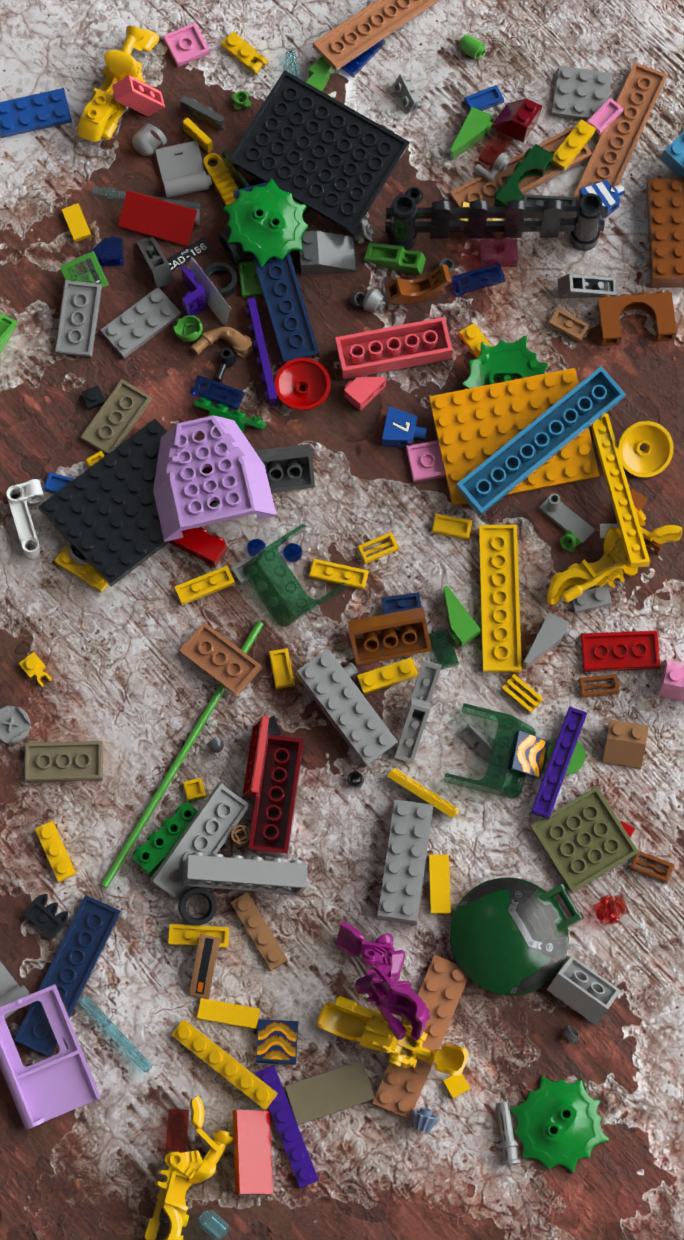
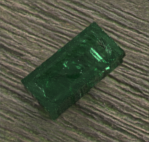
[429,629,459,670]

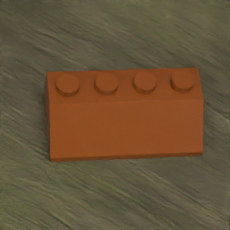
[348,607,432,665]

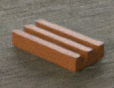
[578,674,620,698]
[630,850,674,884]

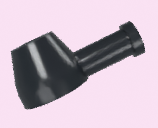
[213,348,236,382]

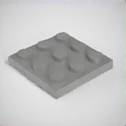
[551,65,613,121]

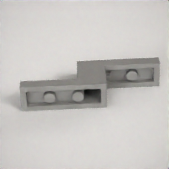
[394,660,441,763]

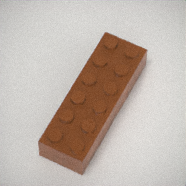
[646,178,684,288]

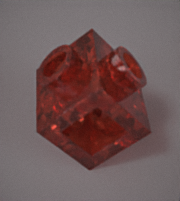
[593,894,630,925]

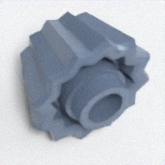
[411,1107,438,1132]

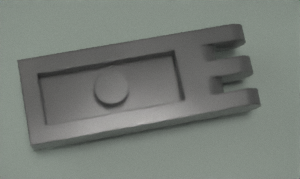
[180,95,224,130]

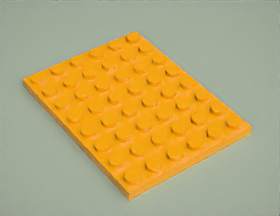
[429,368,600,506]

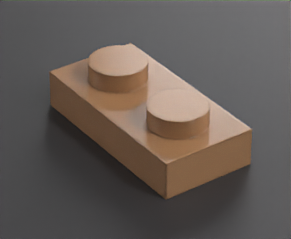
[548,308,590,342]

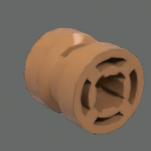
[231,825,251,848]

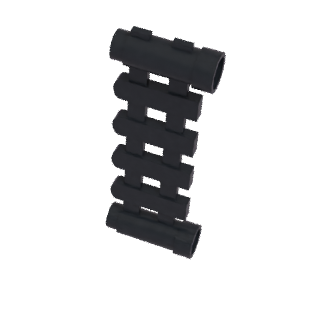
[385,193,608,251]

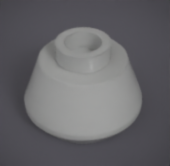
[362,288,386,313]

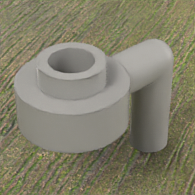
[474,153,510,181]

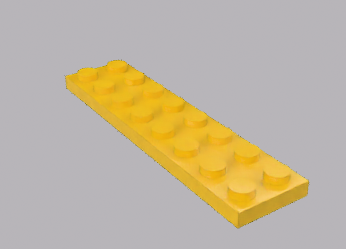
[479,525,522,673]

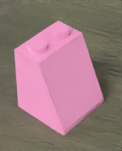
[658,659,684,702]

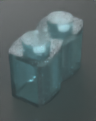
[198,1209,231,1240]

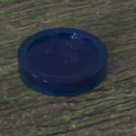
[247,539,266,558]
[283,543,302,562]

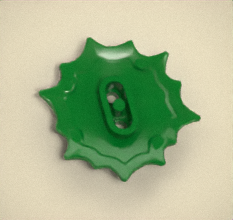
[223,179,308,267]
[462,336,548,389]
[510,1076,609,1173]

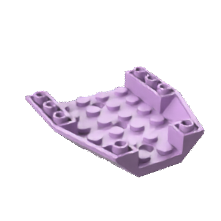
[153,415,277,542]

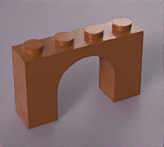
[596,291,677,346]

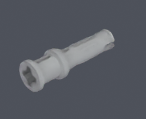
[496,1102,520,1166]

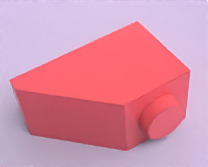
[344,377,386,411]

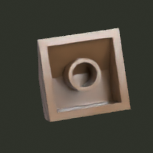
[602,720,649,769]

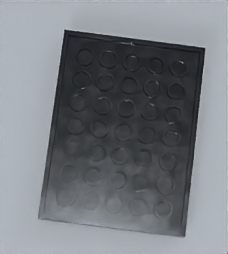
[228,70,410,234]
[38,419,220,587]

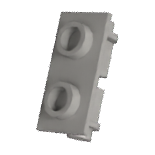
[393,74,422,114]
[354,212,373,244]
[461,723,500,760]

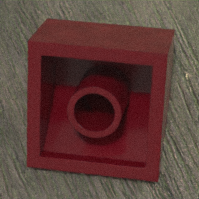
[491,98,542,142]

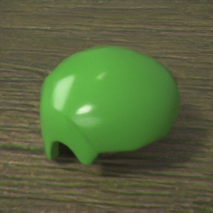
[173,315,203,342]

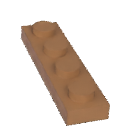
[230,892,288,971]

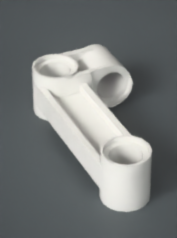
[7,479,45,559]

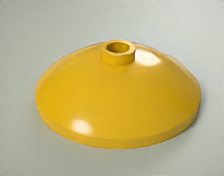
[618,421,674,477]

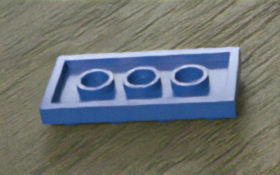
[0,88,72,138]

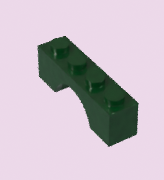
[494,144,554,207]

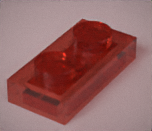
[478,130,513,168]
[166,1109,189,1152]

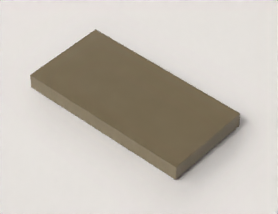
[80,379,153,455]
[24,741,103,782]
[285,1060,375,1125]

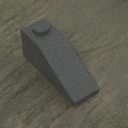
[136,236,174,288]
[557,273,617,298]

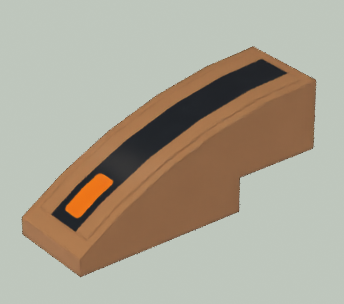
[189,934,221,999]

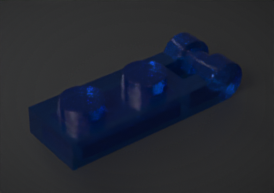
[341,39,385,77]
[451,263,505,296]
[190,375,245,410]

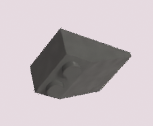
[300,231,356,275]

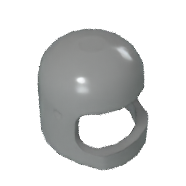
[132,123,167,156]

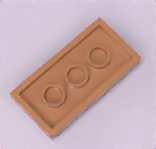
[179,622,262,697]

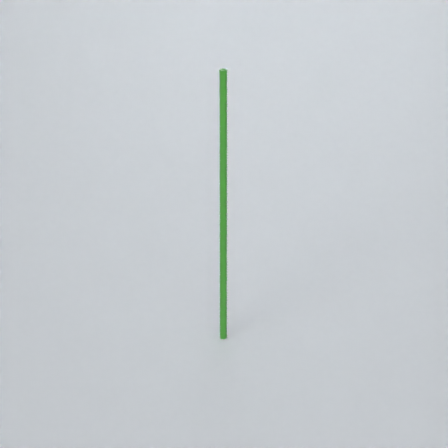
[101,621,264,889]

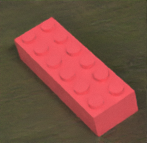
[335,317,453,380]

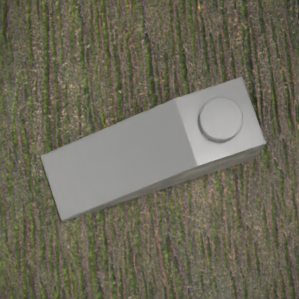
[523,612,570,669]

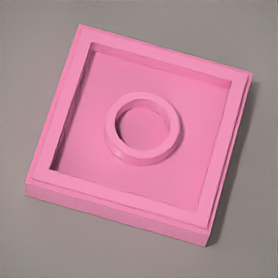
[163,23,210,67]
[406,440,446,483]

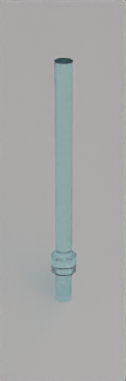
[92,187,200,210]

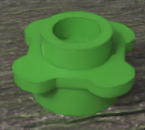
[231,91,251,110]
[560,530,581,552]

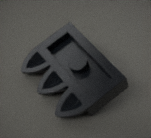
[22,894,68,940]

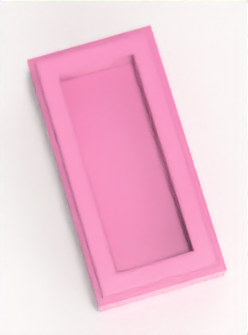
[586,98,624,135]

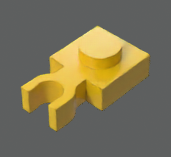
[19,652,52,687]

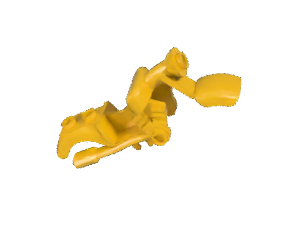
[76,26,159,142]
[547,507,682,605]
[317,996,469,1076]
[145,1095,234,1240]

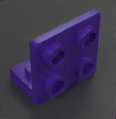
[181,266,207,316]

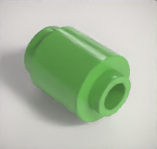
[458,34,486,60]

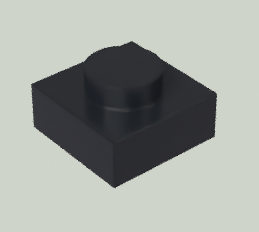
[81,385,105,410]

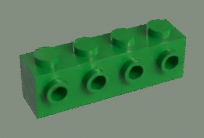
[132,802,198,877]

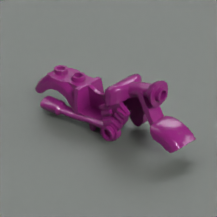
[336,921,431,1041]

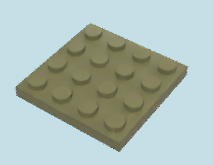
[530,786,639,893]

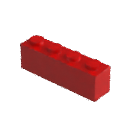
[169,527,227,568]

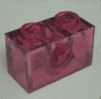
[479,237,518,268]

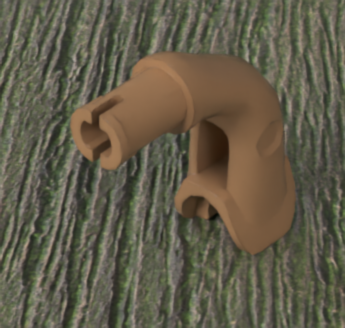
[191,327,253,358]

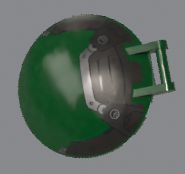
[450,877,584,996]

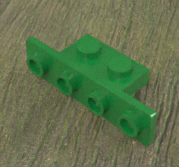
[193,398,267,433]

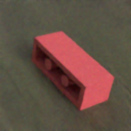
[112,75,165,117]

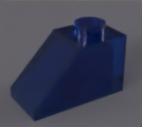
[89,236,124,266]

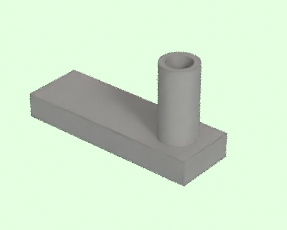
[539,493,595,545]

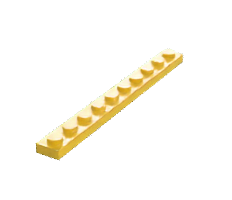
[591,413,650,568]

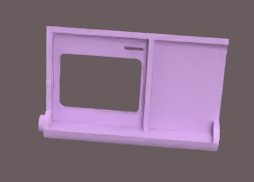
[0,984,101,1130]

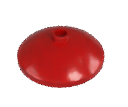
[275,358,331,411]

